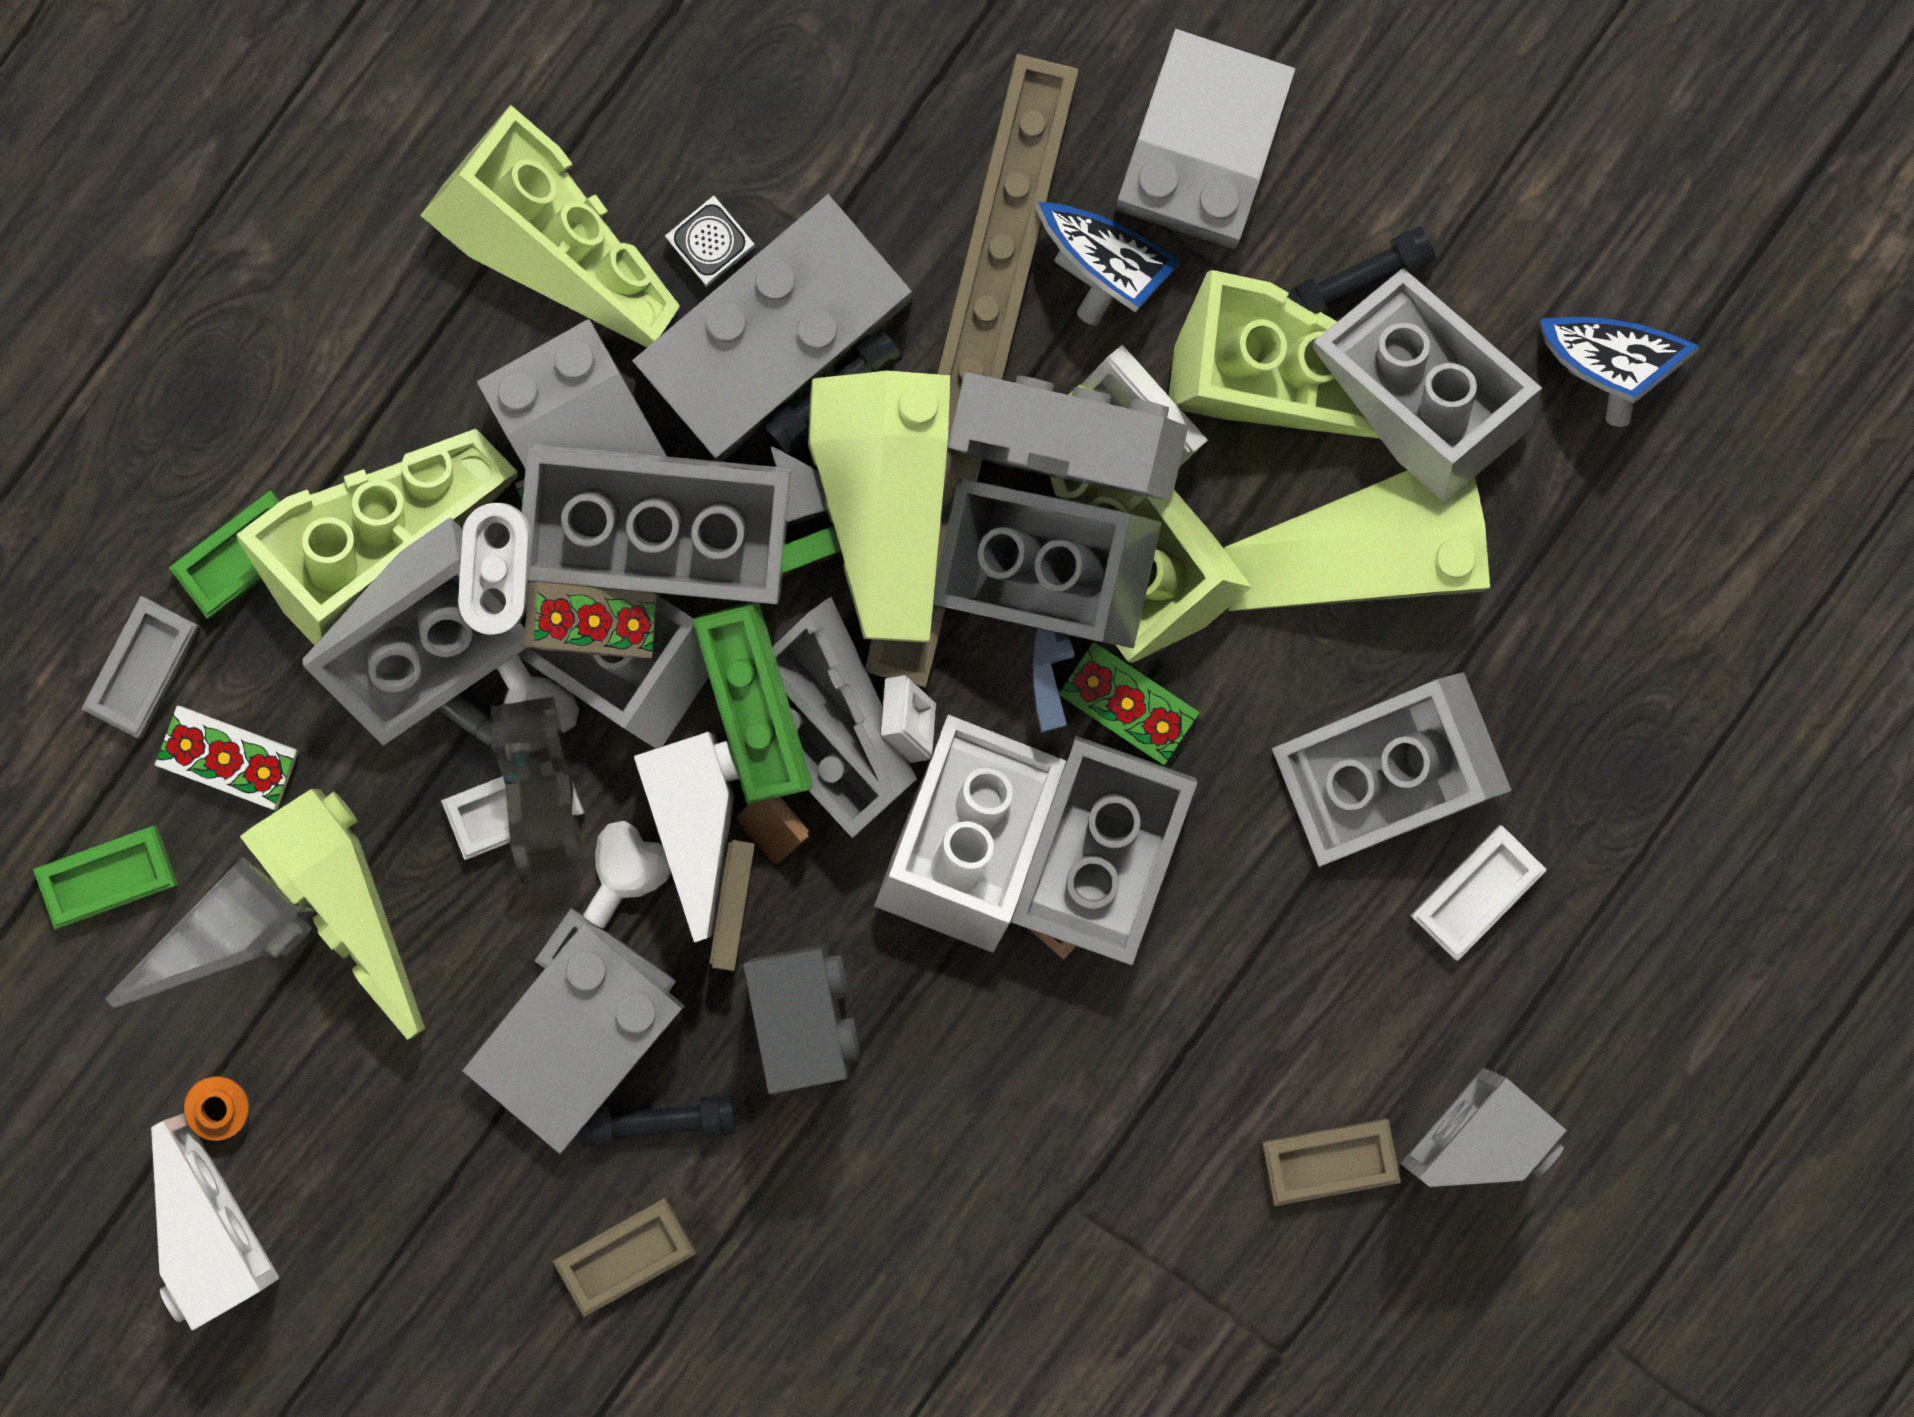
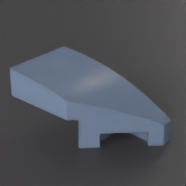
[1033,628,1075,733]

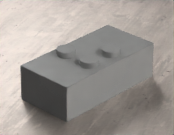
[632,194,912,462]
[522,444,792,604]

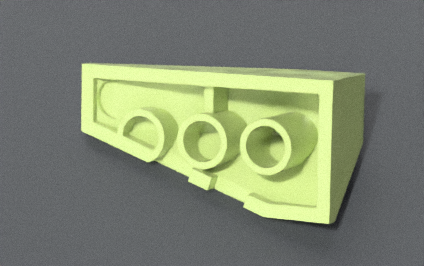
[420,105,680,347]
[1169,270,1380,439]
[808,371,950,643]
[1050,385,1252,663]
[237,429,518,645]
[1224,470,1490,611]
[240,789,425,1040]

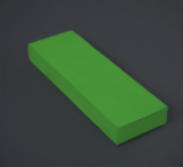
[693,602,813,805]

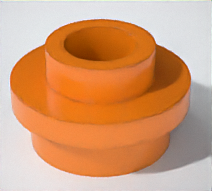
[184,1076,249,1141]

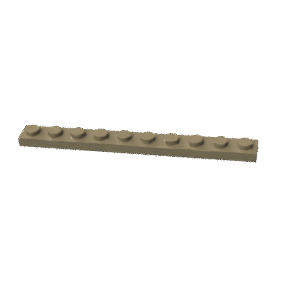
[865,54,1079,688]

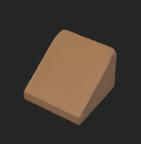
[737,797,811,864]

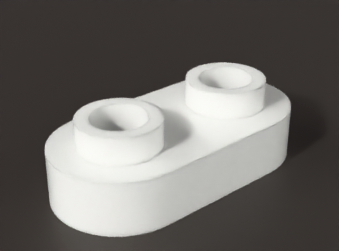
[458,503,531,635]

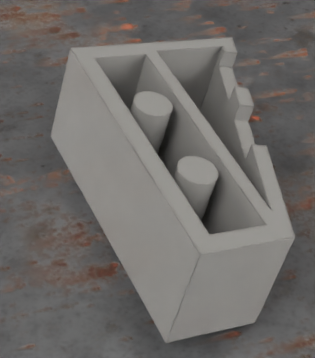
[947,372,1189,502]
[773,597,917,838]

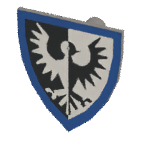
[1035,201,1180,325]
[1539,316,1699,427]

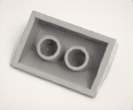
[1400,1067,1567,1187]

